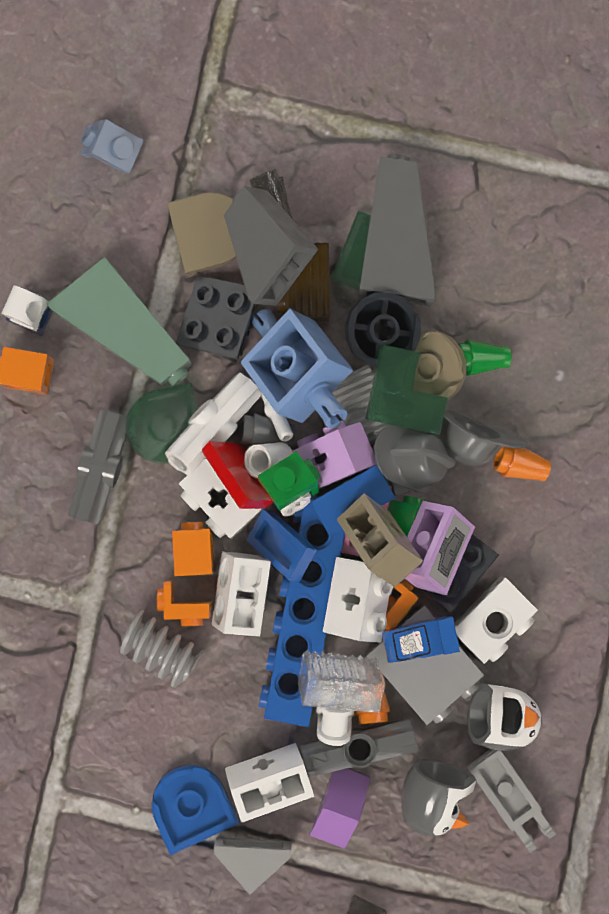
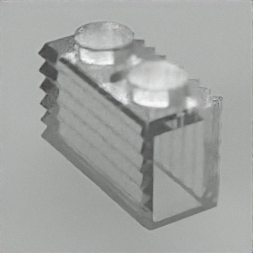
[298,650,385,713]

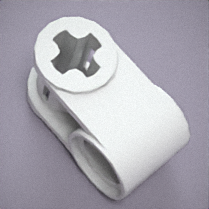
[316,680,356,746]

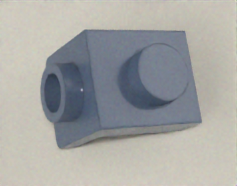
[80,119,144,174]

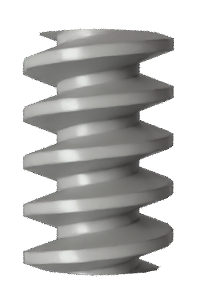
[120,610,204,688]

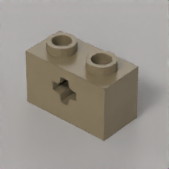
[337,494,423,587]

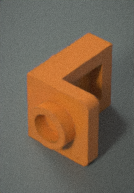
[157,580,212,626]

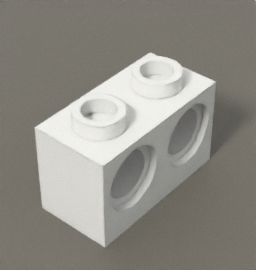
[212,551,271,637]

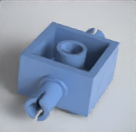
[241,309,353,428]

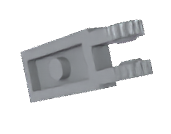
[466,749,556,853]

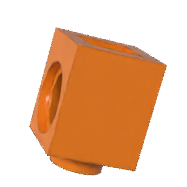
[0,347,55,395]
[172,522,215,576]

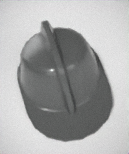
[443,410,528,466]
[374,425,455,493]

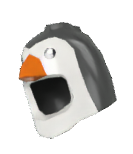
[467,684,542,751]
[401,759,476,837]

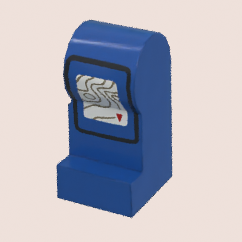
[382,615,460,663]

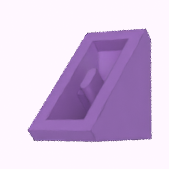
[310,768,370,849]

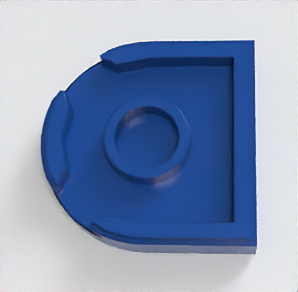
[151,765,239,856]

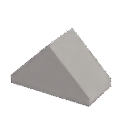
[214,837,291,895]

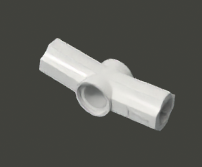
[165,373,262,475]

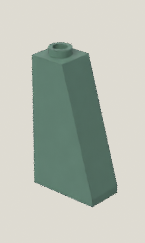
[47,257,193,388]

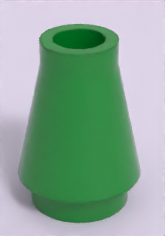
[458,339,512,376]

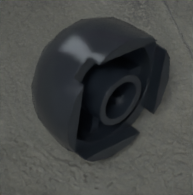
[345,292,421,367]

